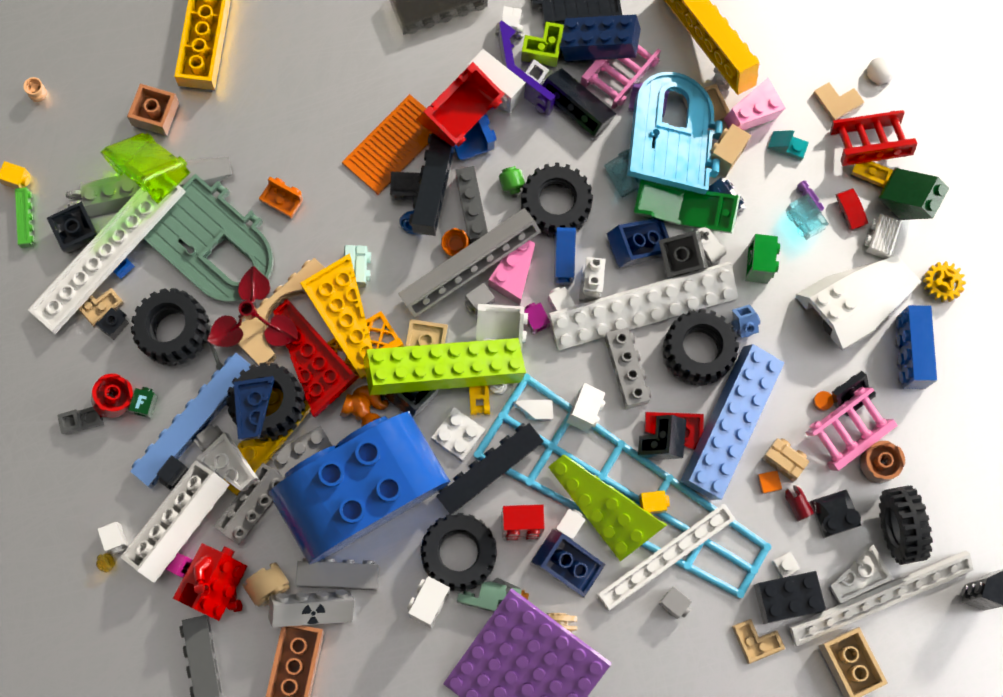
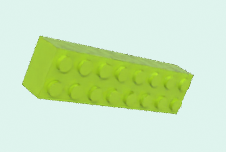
[364,338,526,395]

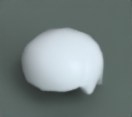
[867,57,895,85]

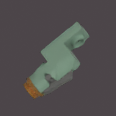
[457,578,529,612]

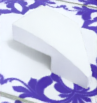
[513,400,553,421]

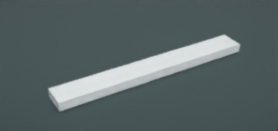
[597,504,736,611]

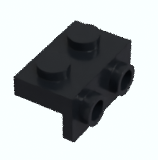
[390,171,422,199]
[832,371,876,416]

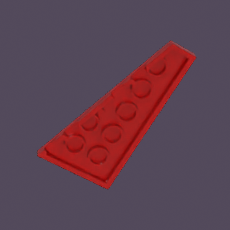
[273,299,358,418]

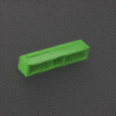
[15,187,35,248]

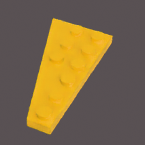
[300,253,373,379]

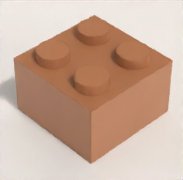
[127,84,179,136]

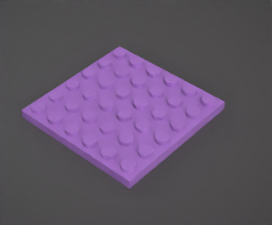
[443,588,612,697]

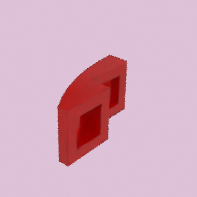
[835,188,869,230]

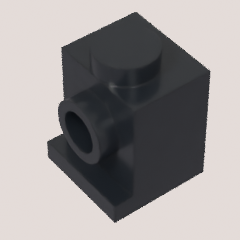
[95,308,129,340]

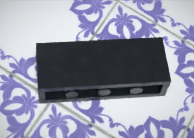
[542,68,617,137]

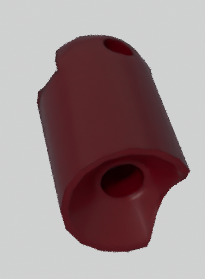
[785,485,814,521]

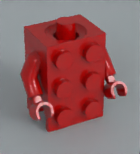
[173,543,248,621]

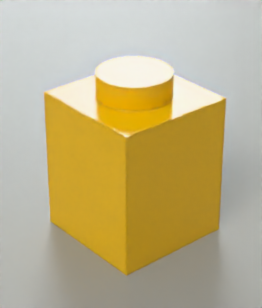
[0,161,30,189]
[639,490,670,514]

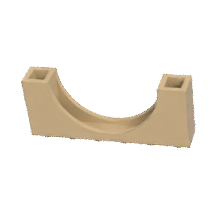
[237,257,325,366]

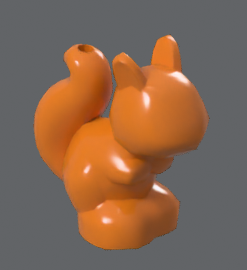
[340,385,389,426]

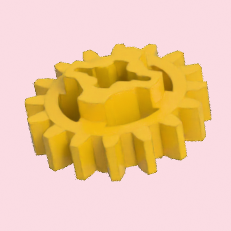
[923,261,966,303]

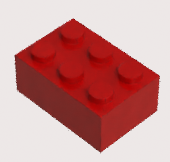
[501,504,545,541]

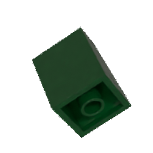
[878,168,949,220]

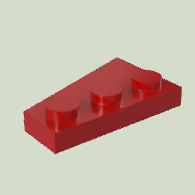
[644,412,704,450]

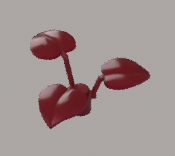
[207,266,298,347]

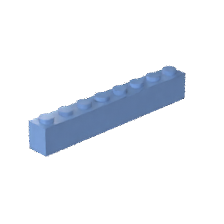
[130,353,251,489]

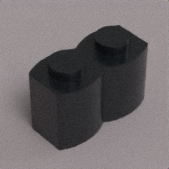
[156,455,189,490]

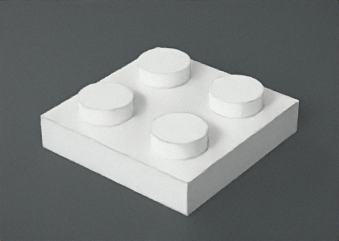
[431,407,486,462]

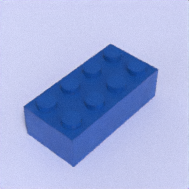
[895,305,937,389]

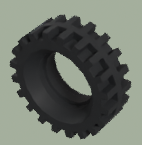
[521,163,593,238]
[879,485,933,565]

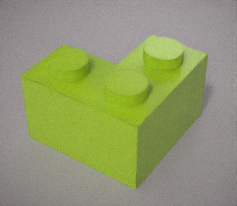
[521,22,564,67]

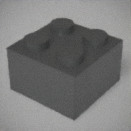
[659,231,708,277]

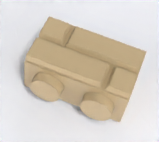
[762,438,809,482]

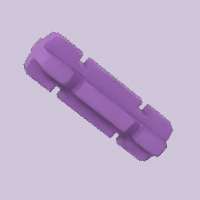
[797,180,825,214]

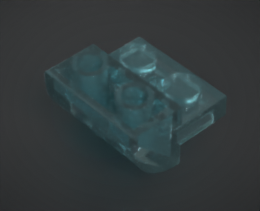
[604,149,641,198]

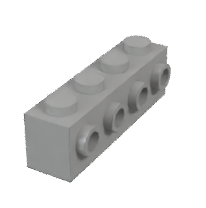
[604,328,651,410]
[214,463,285,545]

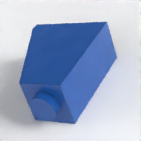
[554,227,576,285]

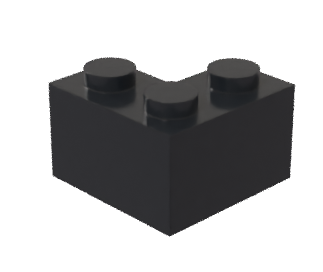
[638,415,686,460]

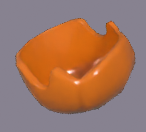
[441,228,470,256]

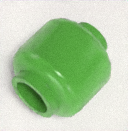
[499,166,525,195]

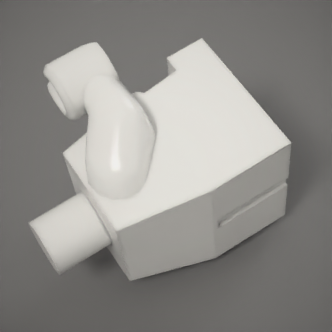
[495,7,524,39]

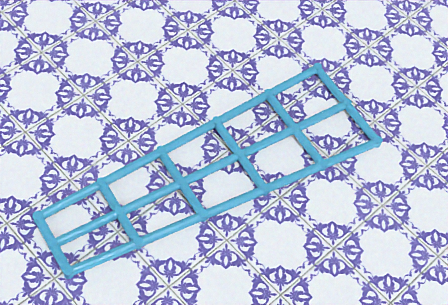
[474,373,772,599]

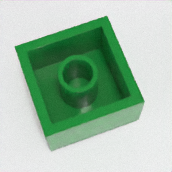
[745,234,780,284]

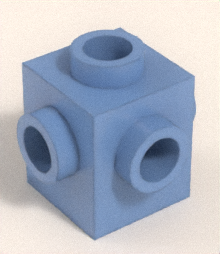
[731,305,760,338]

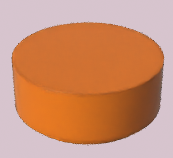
[813,391,834,411]

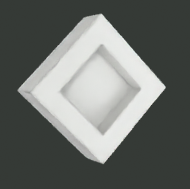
[772,552,800,578]

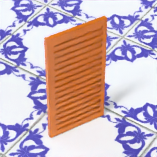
[342,94,432,195]

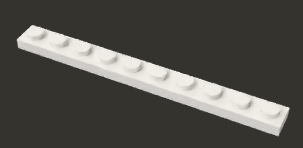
[789,551,974,646]

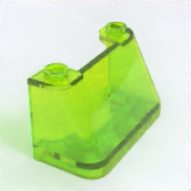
[100,133,190,204]

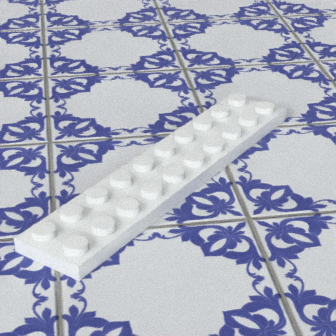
[28,169,186,334]
[549,262,738,350]

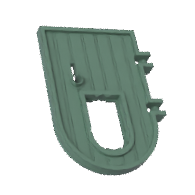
[143,174,274,303]

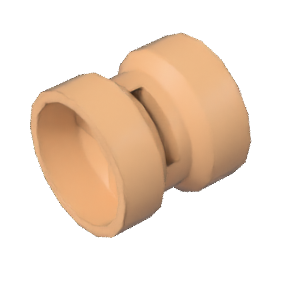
[23,77,47,102]

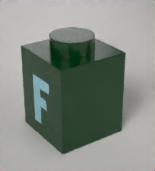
[129,387,158,419]

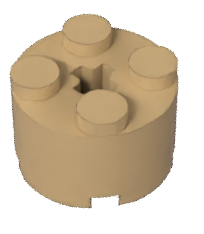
[242,562,290,607]

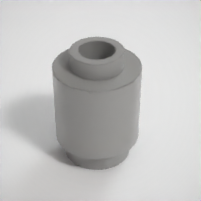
[194,424,223,452]

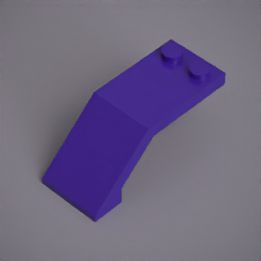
[498,20,555,116]

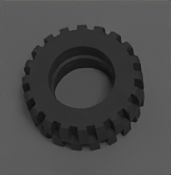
[131,288,210,366]
[663,309,739,386]
[226,362,306,441]
[421,513,497,592]

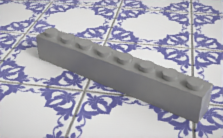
[398,208,541,318]

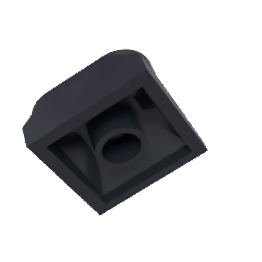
[47,201,98,252]
[810,489,862,538]

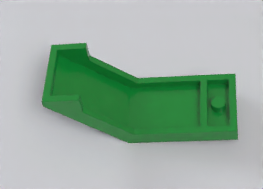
[634,179,740,234]

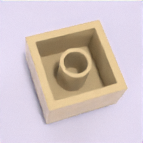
[709,124,752,178]

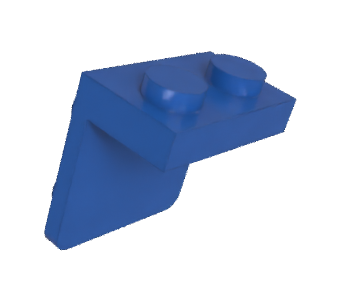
[455,114,497,161]

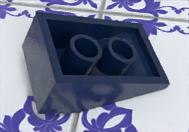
[606,219,669,268]
[531,529,606,598]

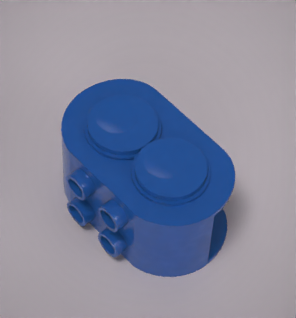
[269,412,450,565]

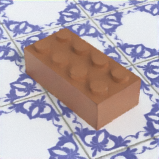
[266,625,325,697]

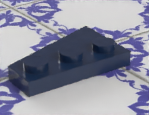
[234,376,275,441]

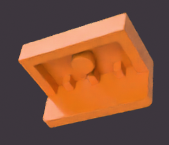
[259,177,303,219]

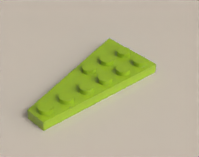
[548,454,667,561]

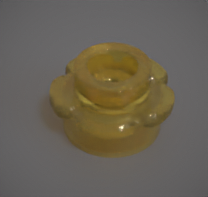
[96,553,115,573]

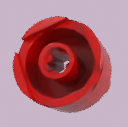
[91,374,133,418]

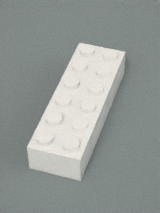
[121,460,230,583]

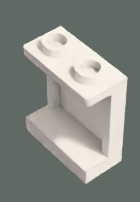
[476,304,528,348]

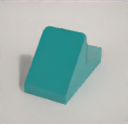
[768,130,809,161]

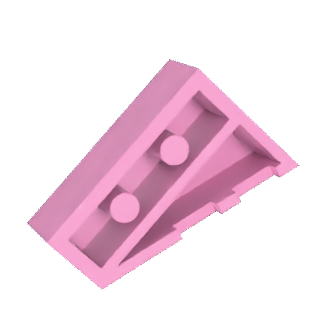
[724,78,785,130]
[488,240,535,305]

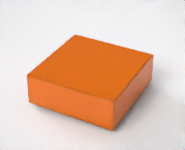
[757,470,782,494]

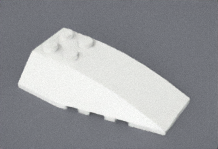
[795,255,921,351]

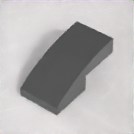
[57,407,104,434]

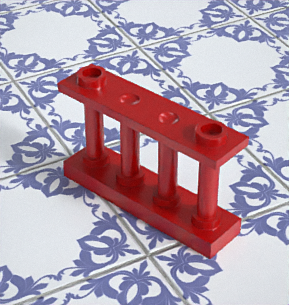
[830,110,918,166]

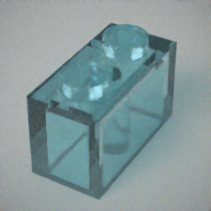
[785,194,829,240]

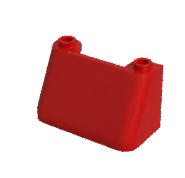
[416,62,505,147]

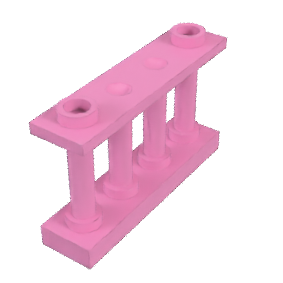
[580,45,661,110]
[805,387,898,471]

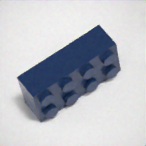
[560,14,641,61]

